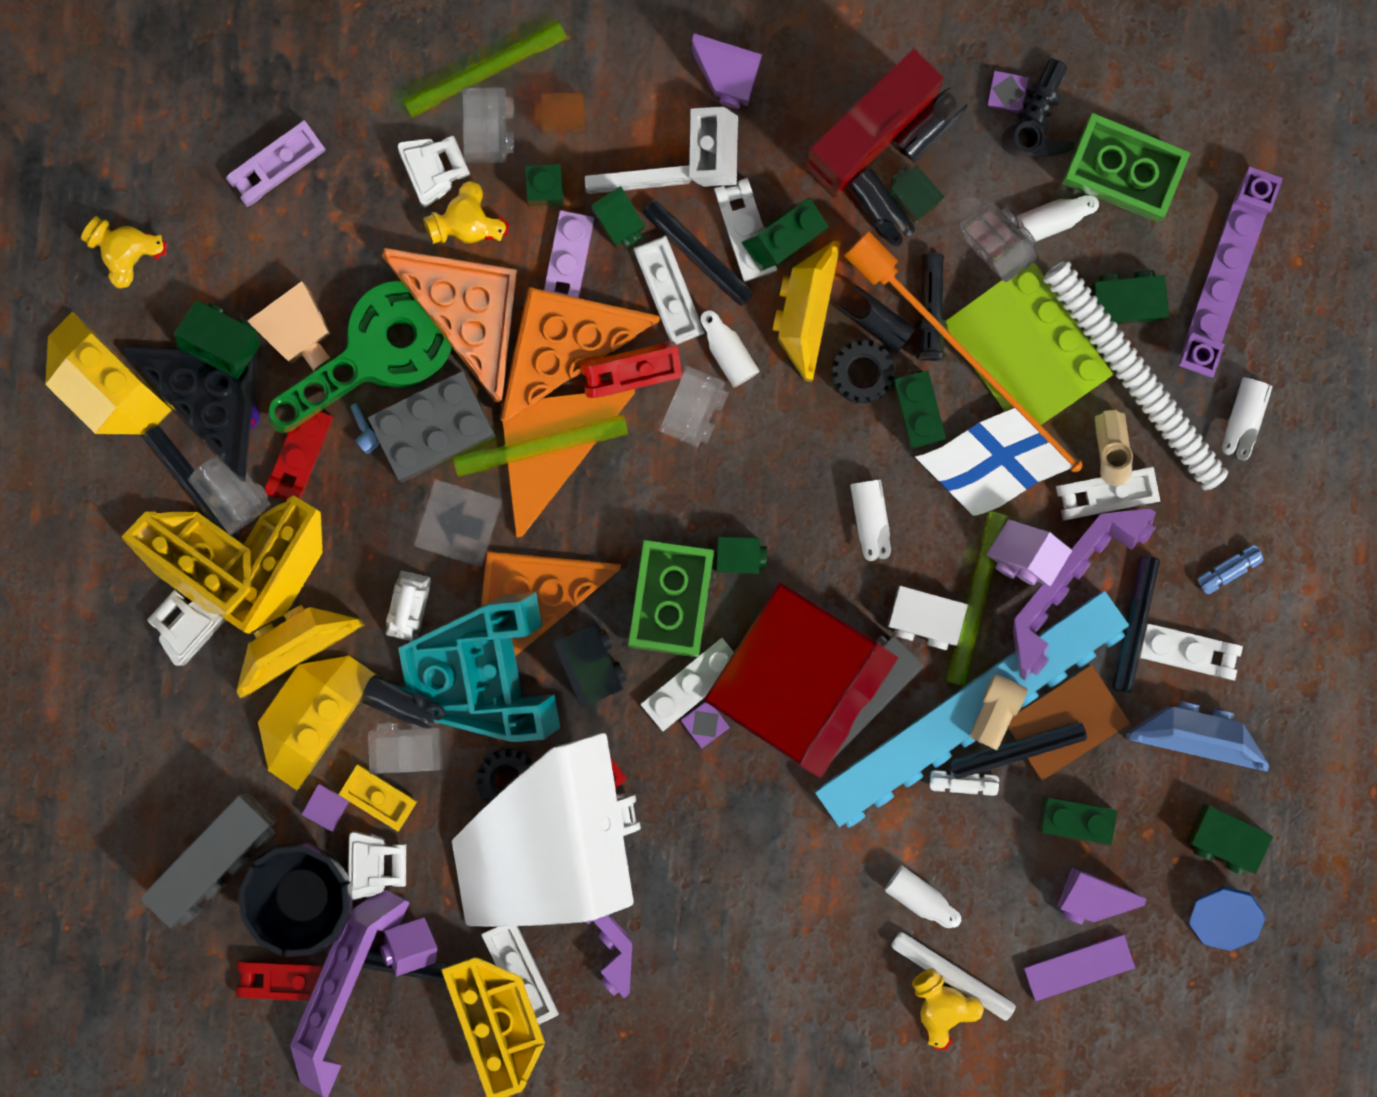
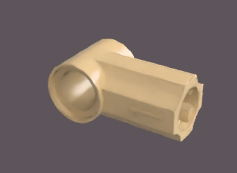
[1095,410,1133,486]
[969,673,1028,750]

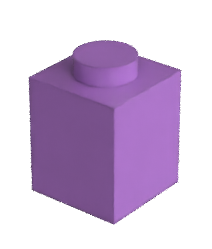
[380,918,437,976]

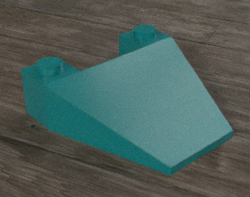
[398,592,560,742]

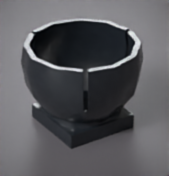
[239,843,353,957]

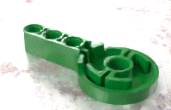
[268,281,452,433]

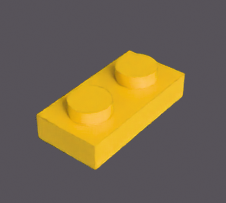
[338,764,418,832]

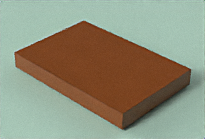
[1007,665,1130,781]

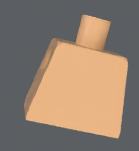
[248,281,331,371]

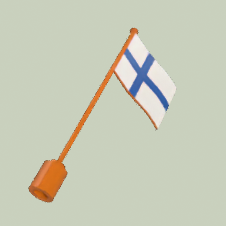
[844,231,1082,516]

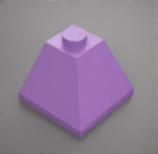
[692,34,762,108]
[1057,867,1147,925]

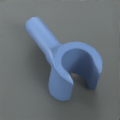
[350,403,380,454]

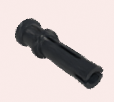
[916,253,948,361]

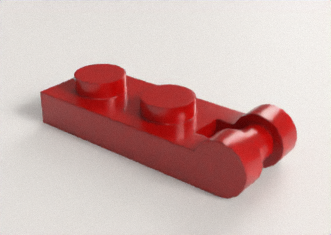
[580,341,682,398]
[264,412,334,500]
[236,960,324,1001]

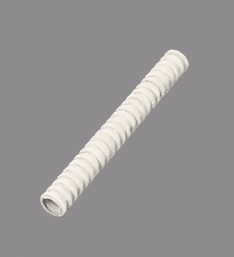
[1043,261,1228,490]

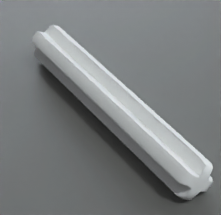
[891,932,1016,1021]

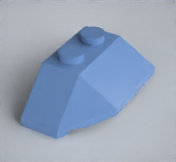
[1125,701,1269,772]

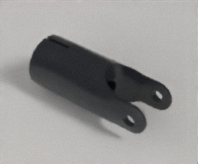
[893,87,968,163]
[846,168,915,246]
[836,284,916,353]
[362,674,445,729]

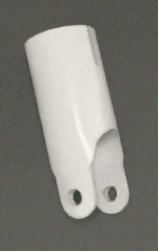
[1017,195,1099,244]
[701,311,760,388]
[1222,378,1273,461]
[850,480,891,561]
[884,866,961,928]

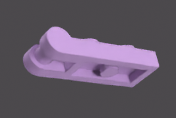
[226,120,326,207]
[544,210,595,298]

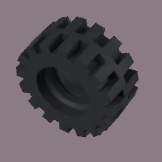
[831,340,895,404]

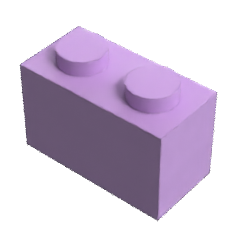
[987,519,1072,586]

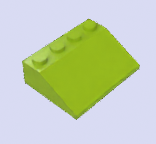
[946,259,1113,425]

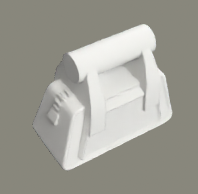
[398,136,470,208]
[386,571,431,641]
[147,589,225,666]
[348,831,407,900]

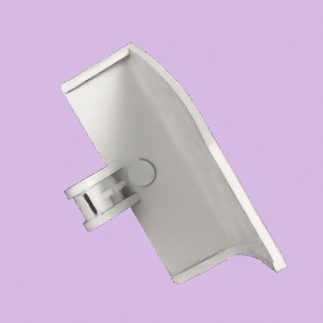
[452,733,641,926]

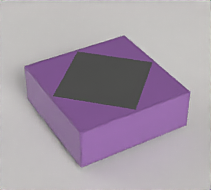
[987,71,1029,113]
[681,702,730,748]

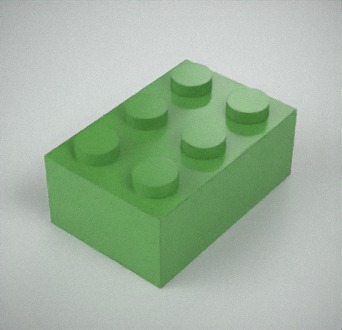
[1061,113,1190,223]
[629,540,714,658]

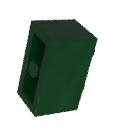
[741,197,829,272]
[1091,270,1169,325]
[174,300,260,379]
[892,370,946,450]
[1038,796,1118,845]
[1187,804,1274,877]

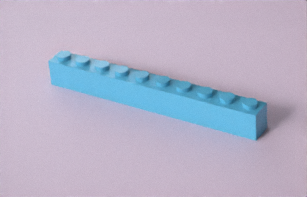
[814,591,1129,828]

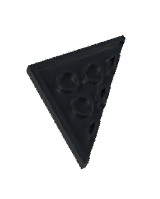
[122,346,258,482]

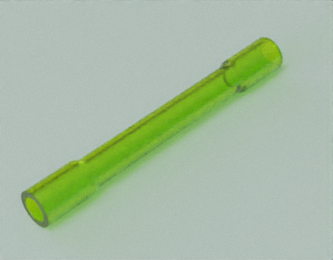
[403,20,568,118]
[453,414,629,477]
[945,511,1009,686]

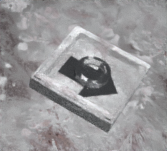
[414,479,503,567]

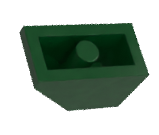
[591,186,645,249]

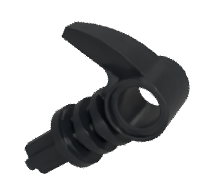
[1002,58,1074,157]

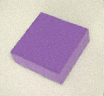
[302,783,349,832]

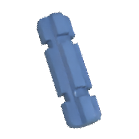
[1198,544,1264,594]

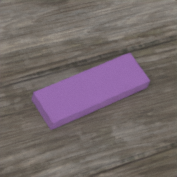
[1023,934,1135,1002]

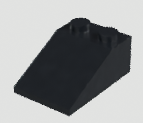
[554,625,627,708]

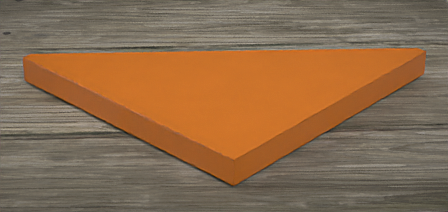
[382,248,517,403]
[499,287,660,422]
[501,389,635,538]
[481,552,621,656]

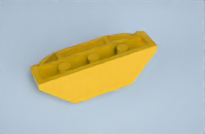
[773,241,841,382]
[45,311,172,435]
[221,495,323,634]
[122,512,251,616]
[236,605,364,698]
[258,656,377,791]
[442,957,545,1097]

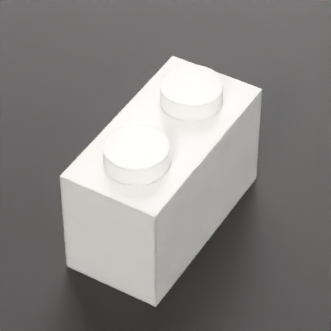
[689,107,738,187]
[887,586,968,650]

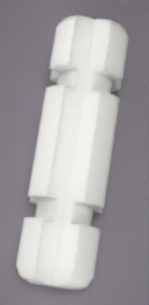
[930,770,999,796]

